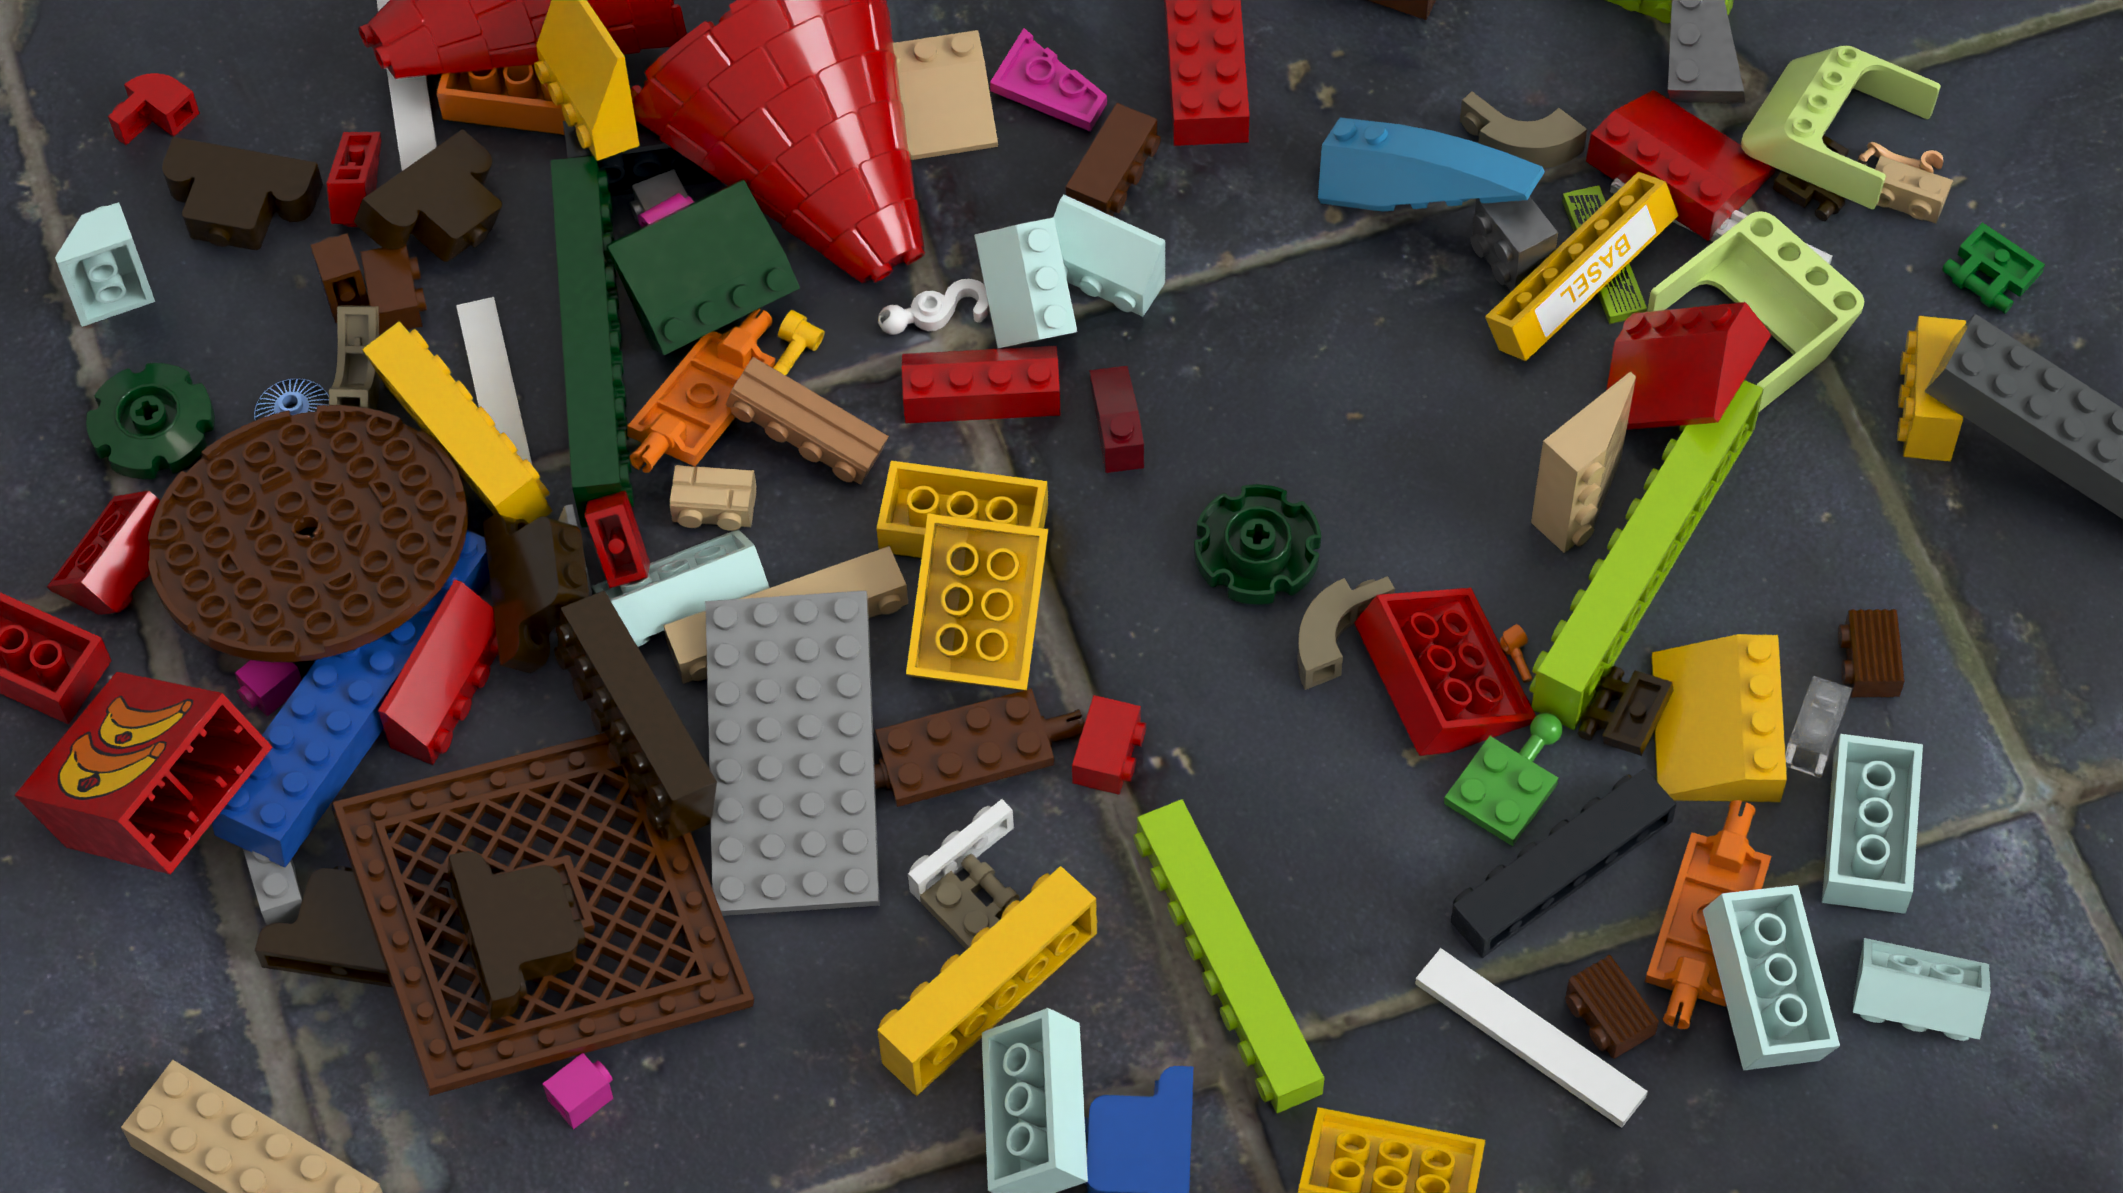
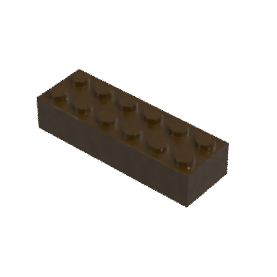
[554,590,717,842]

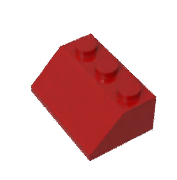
[47,491,160,615]

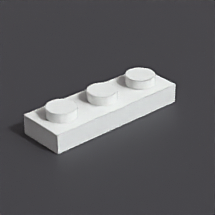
[908,799,1014,901]

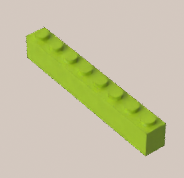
[1133,799,1324,1113]

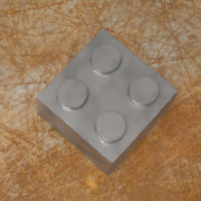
[1470,197,1558,291]

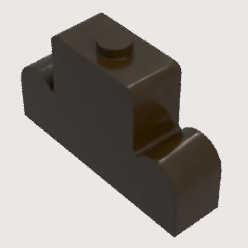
[354,129,502,262]
[162,137,323,250]

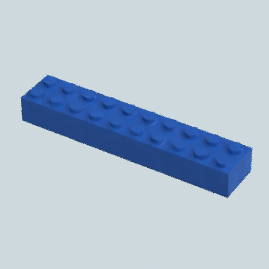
[212,530,490,868]

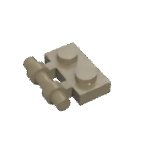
[920,854,1020,950]

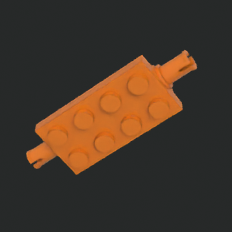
[627,308,775,473]
[1645,800,1772,1029]

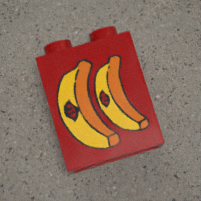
[14,672,272,875]

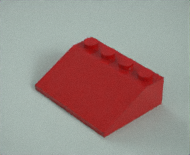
[1586,90,1776,241]
[1606,302,1771,429]
[1354,588,1536,756]

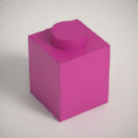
[235,660,302,717]
[543,1053,613,1130]

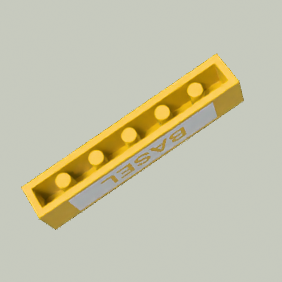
[1485,172,1679,361]

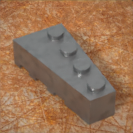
[1668,0,1745,103]

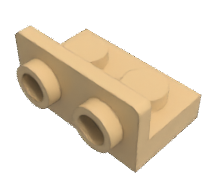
[1875,156,1953,223]

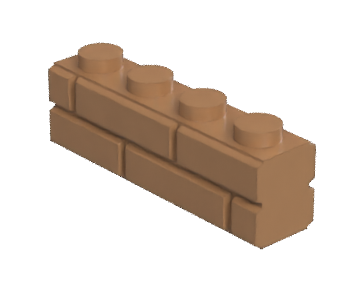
[726,357,889,485]

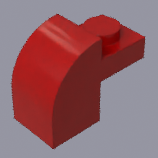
[108,73,200,145]

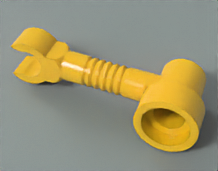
[773,310,825,375]

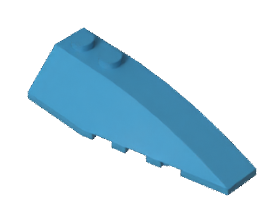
[1318,117,1545,212]

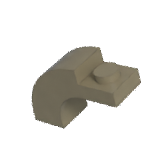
[1460,92,1587,169]
[329,305,381,410]
[1297,576,1395,690]

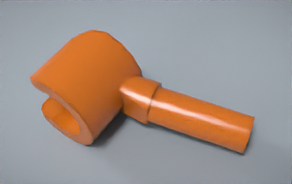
[1500,624,1533,683]

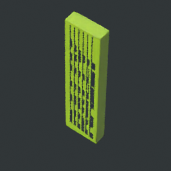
[1562,185,1647,324]

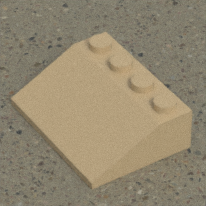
[893,30,998,160]
[1531,372,1636,553]

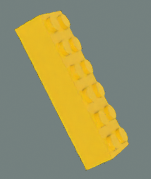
[362,321,553,523]
[877,866,1097,1096]

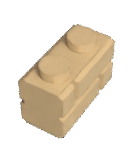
[670,465,757,531]

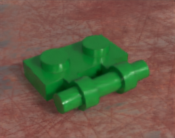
[1942,222,2045,314]

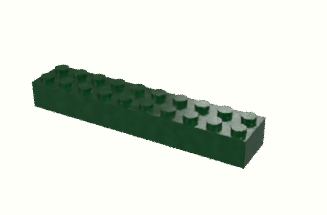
[551,156,634,528]

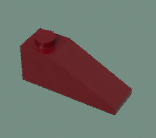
[1089,366,1144,473]

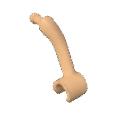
[1858,142,1943,173]

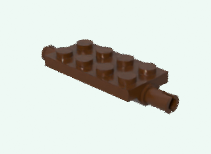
[874,688,1084,807]

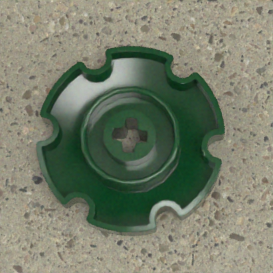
[86,363,215,479]
[1194,484,1321,605]

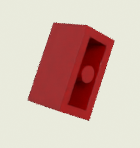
[585,490,650,588]
[1072,695,1147,795]

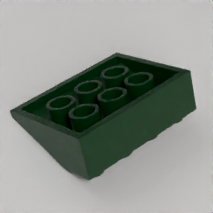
[606,179,800,355]

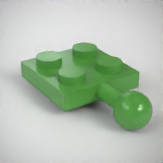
[1444,713,1562,846]

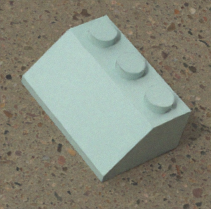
[1054,194,1165,317]
[55,202,155,327]
[974,217,1077,349]
[1853,938,1991,1041]

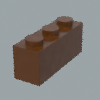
[1066,103,1161,216]

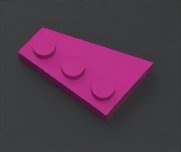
[990,28,1107,132]

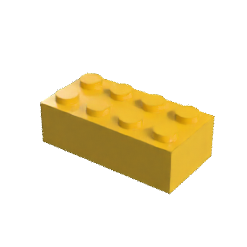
[876,461,1048,558]

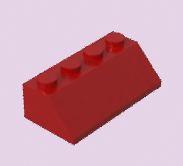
[902,346,1061,424]
[378,580,499,765]

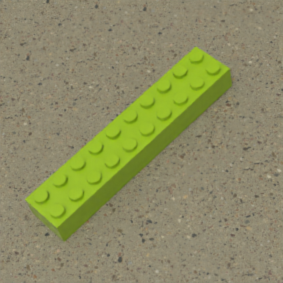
[1529,380,1764,730]

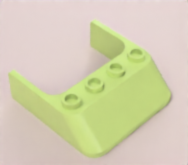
[1741,46,1941,209]
[1647,211,1864,412]

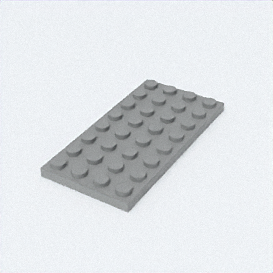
[705,591,880,916]

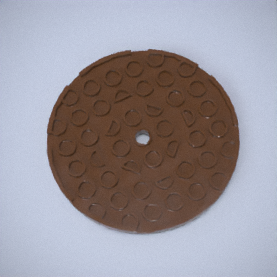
[148,405,468,662]

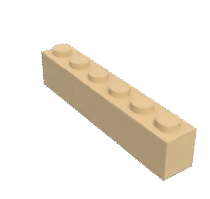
[663,546,908,684]

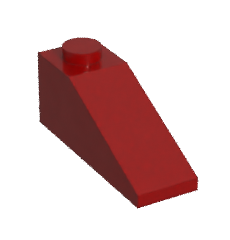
[327,132,381,227]

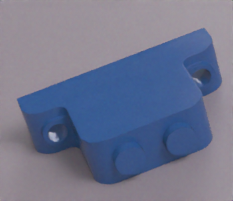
[1085,1066,1194,1193]

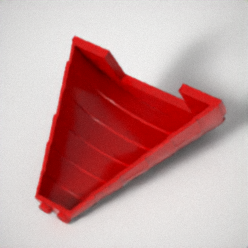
[358,0,687,79]
[630,0,925,283]

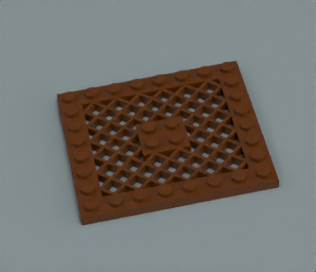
[332,733,754,1096]

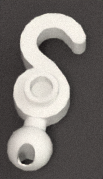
[878,279,990,335]

